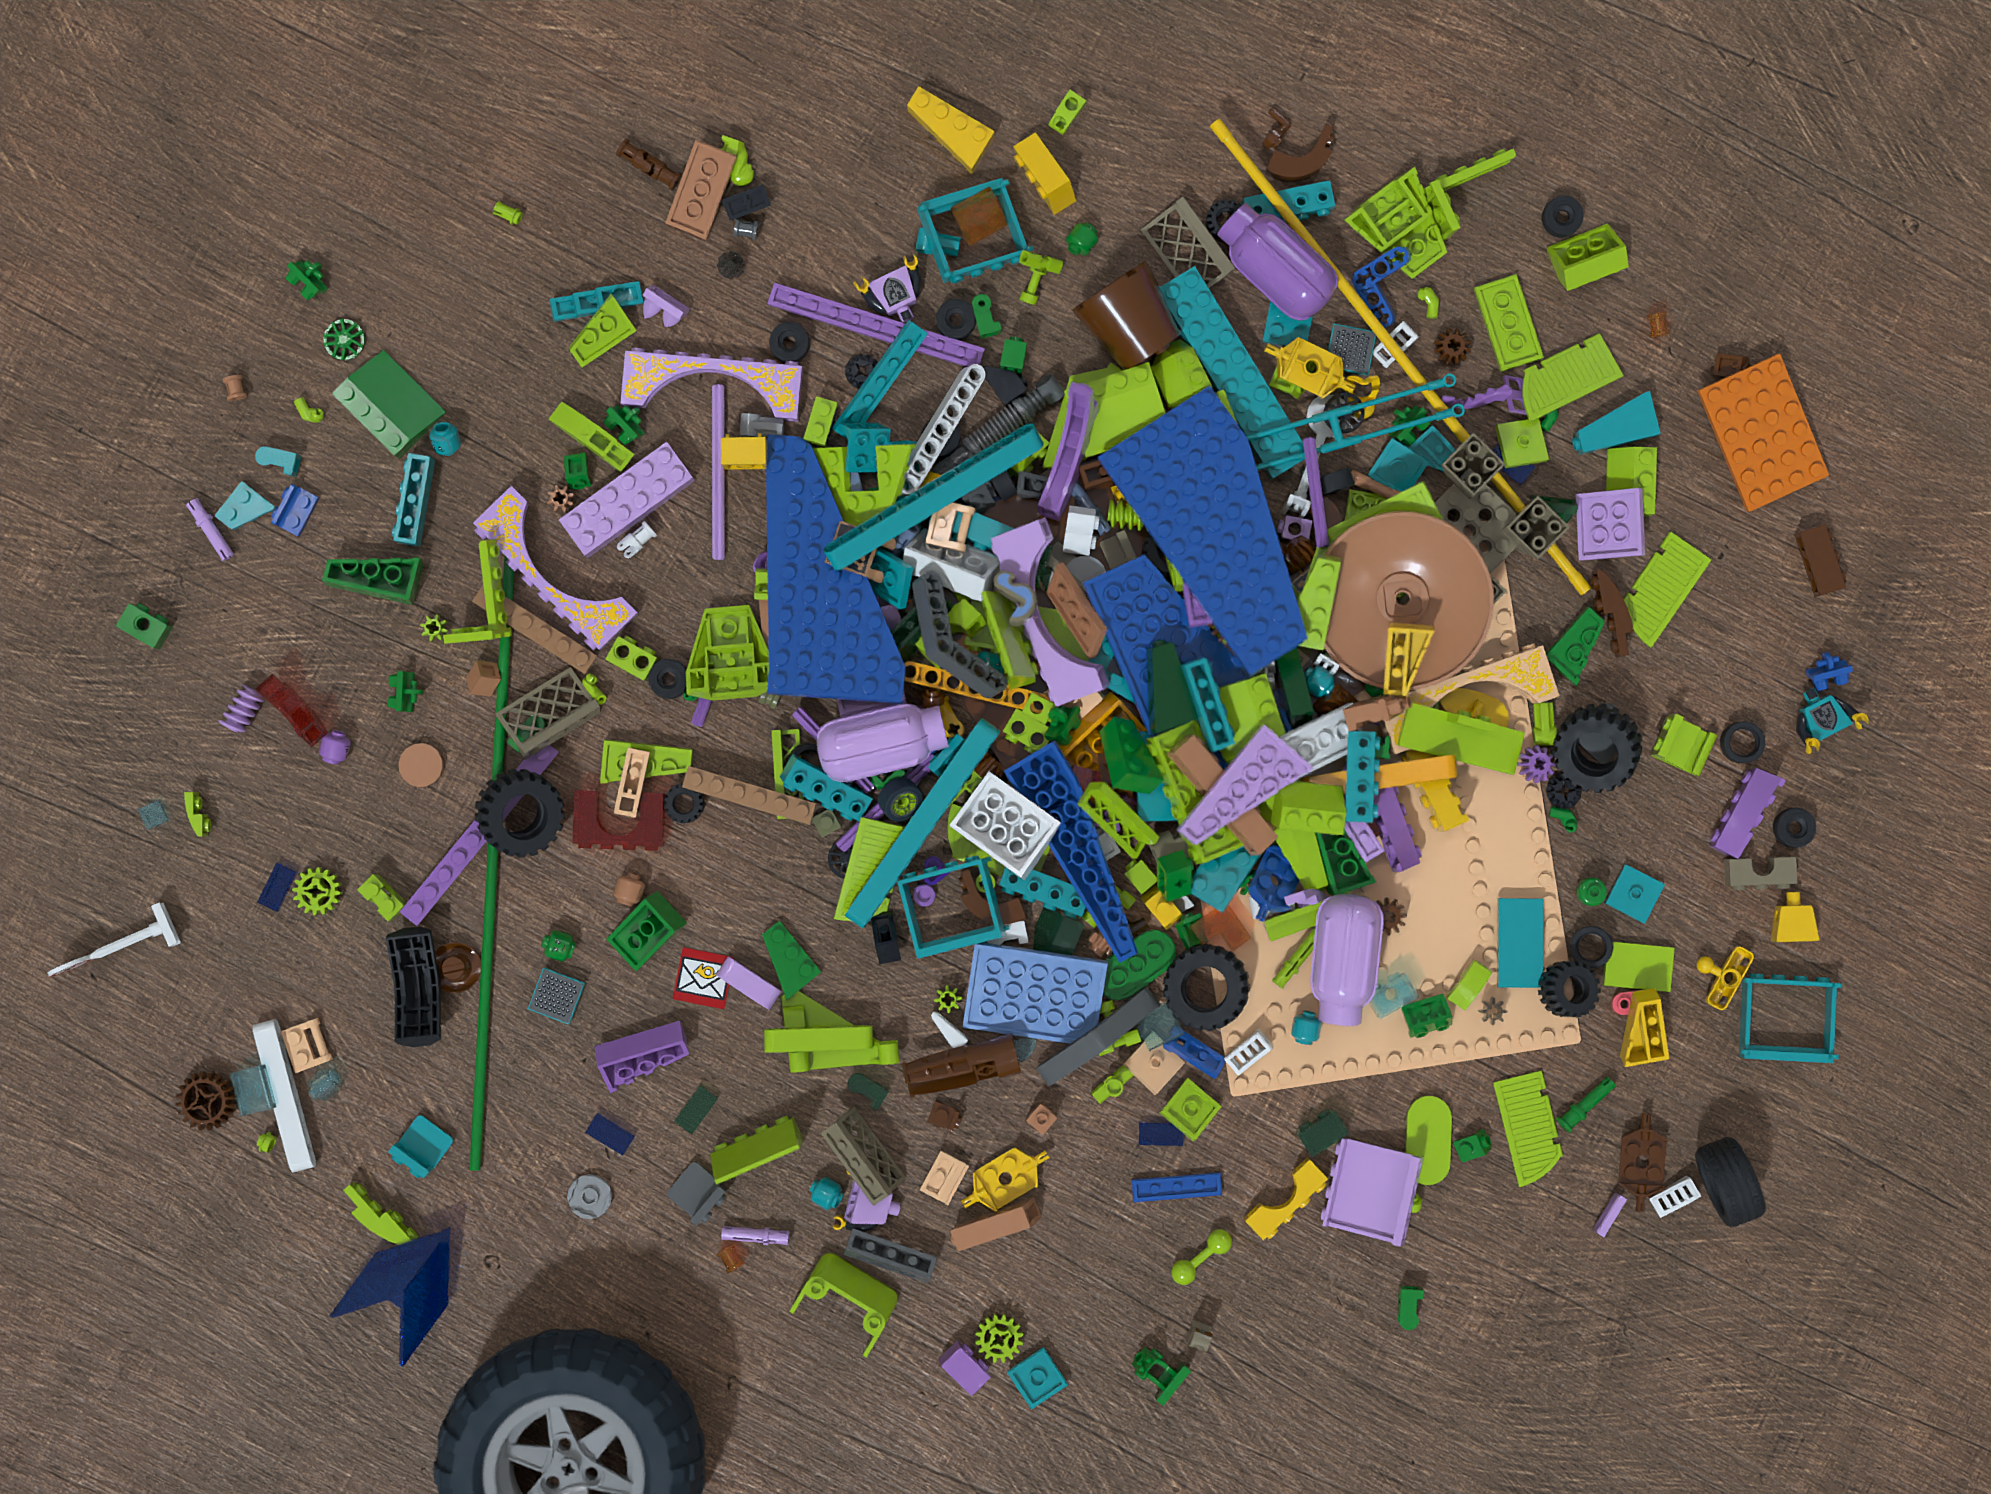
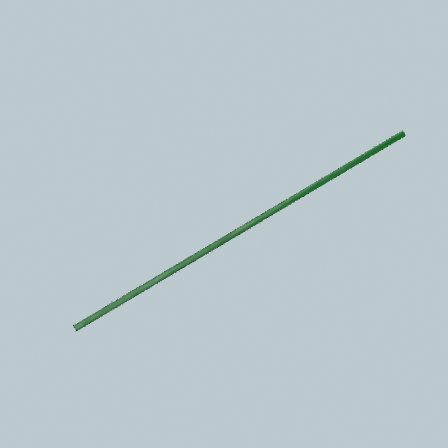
[469,555,515,1171]

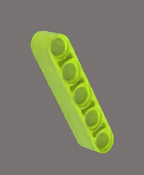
[764,1025,873,1053]

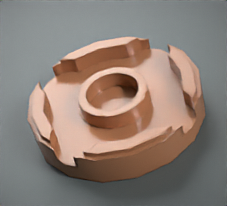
[399,743,444,787]

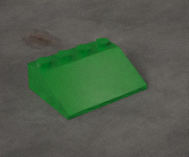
[332,350,446,459]

